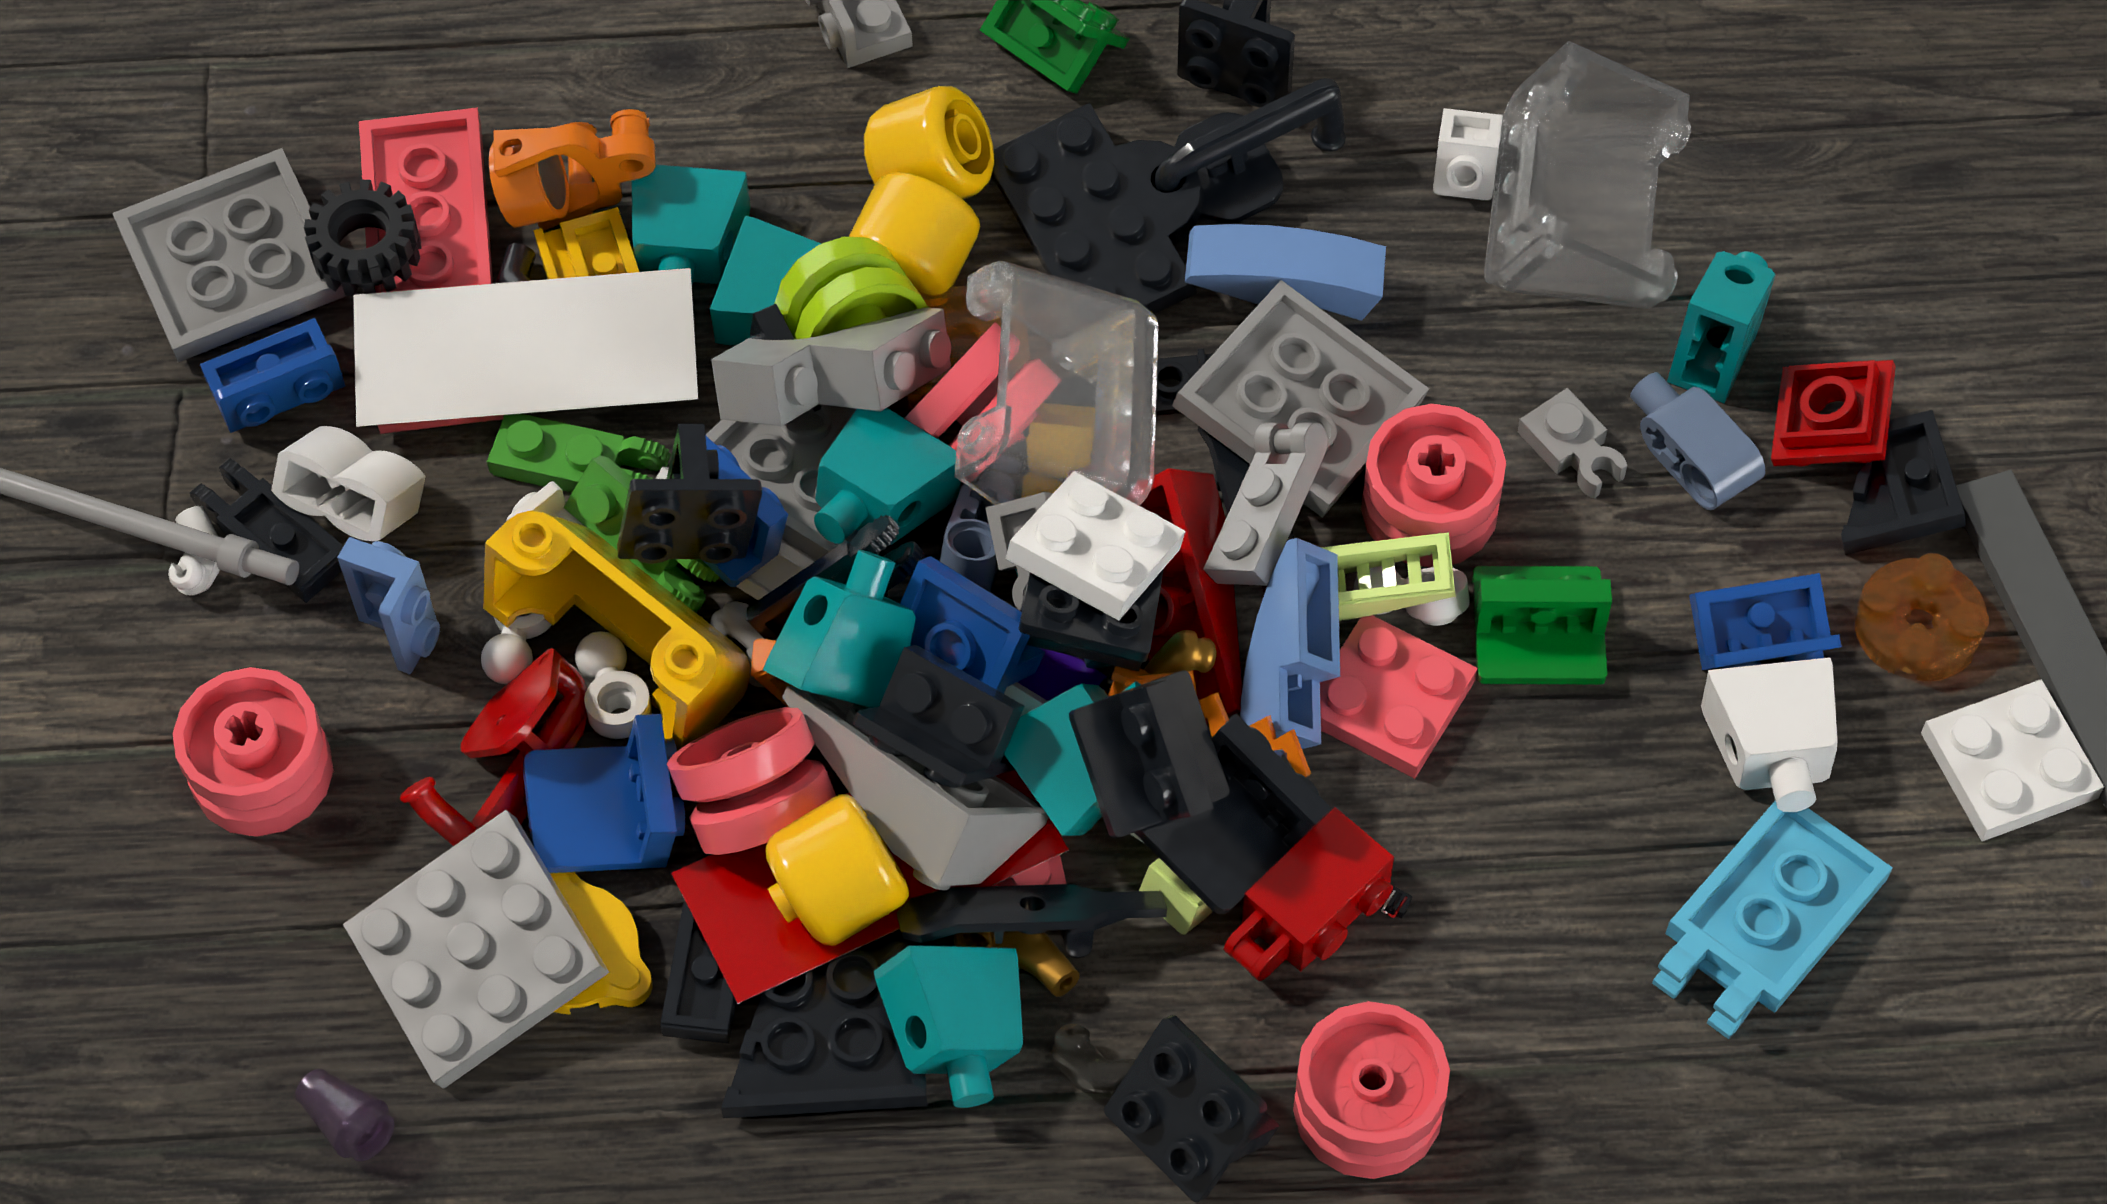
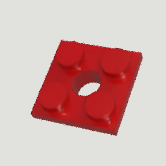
[1771,360,1896,467]

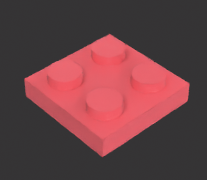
[1320,615,1478,779]

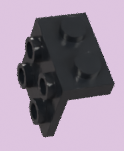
[1134,714,1331,914]

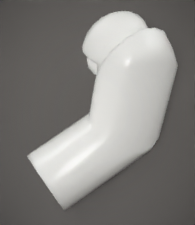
[168,506,220,595]

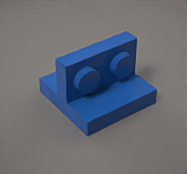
[900,556,1045,694]

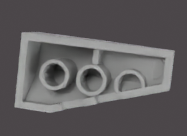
[782,686,1049,890]

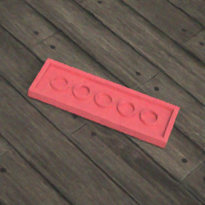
[359,107,504,434]

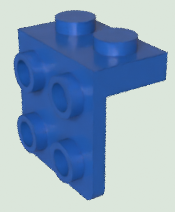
[523,714,685,873]

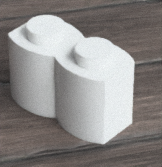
[271,426,426,541]

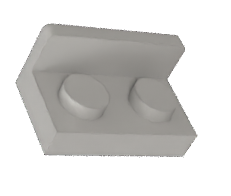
[805,0,913,68]

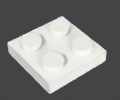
[1005,471,1186,620]
[1921,679,2104,842]

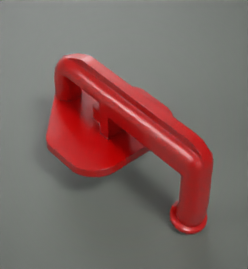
[400,648,587,846]

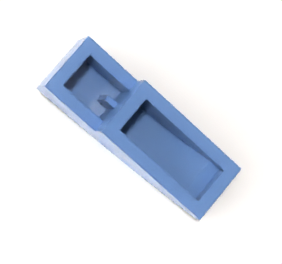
[1185,224,1386,321]
[1240,538,1340,754]

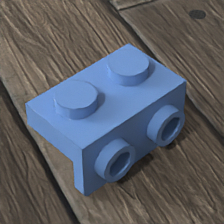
[337,537,440,674]

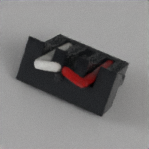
[1381,885,1412,919]

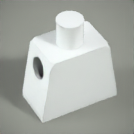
[1701,658,1837,812]

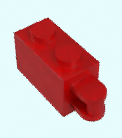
[1223,807,1394,981]

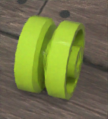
[774,237,929,339]

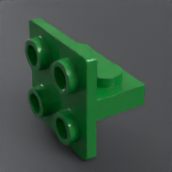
[980,0,1130,94]
[1472,566,1612,685]

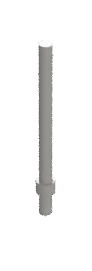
[0,468,299,585]

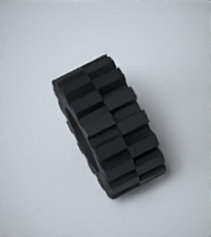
[304,179,422,297]

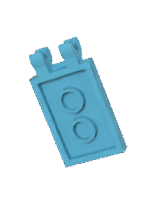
[1652,801,1893,1039]

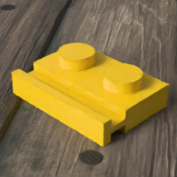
[533,207,639,279]

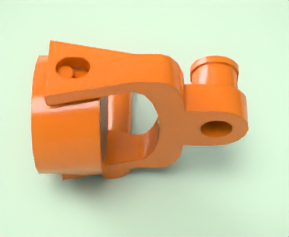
[489,109,656,231]

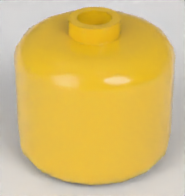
[864,86,994,199]
[849,172,980,302]
[766,794,909,946]

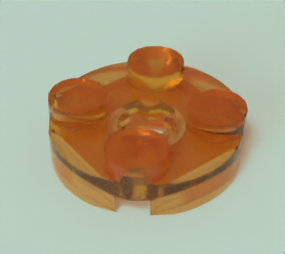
[1855,553,1989,682]

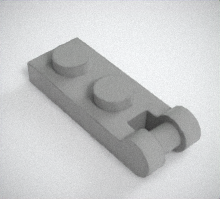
[1204,423,1328,586]

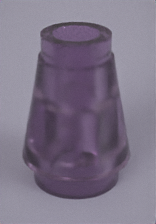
[295,1069,394,1161]

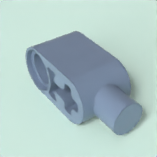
[1630,372,1765,510]
[939,465,1016,593]

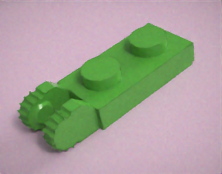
[487,414,671,493]
[563,455,719,612]

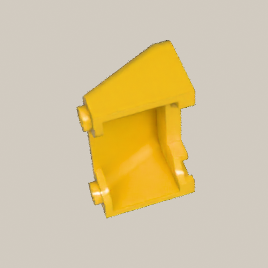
[483,511,751,751]

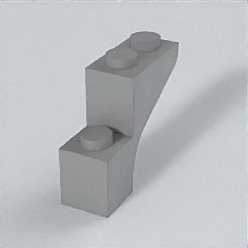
[711,308,951,426]

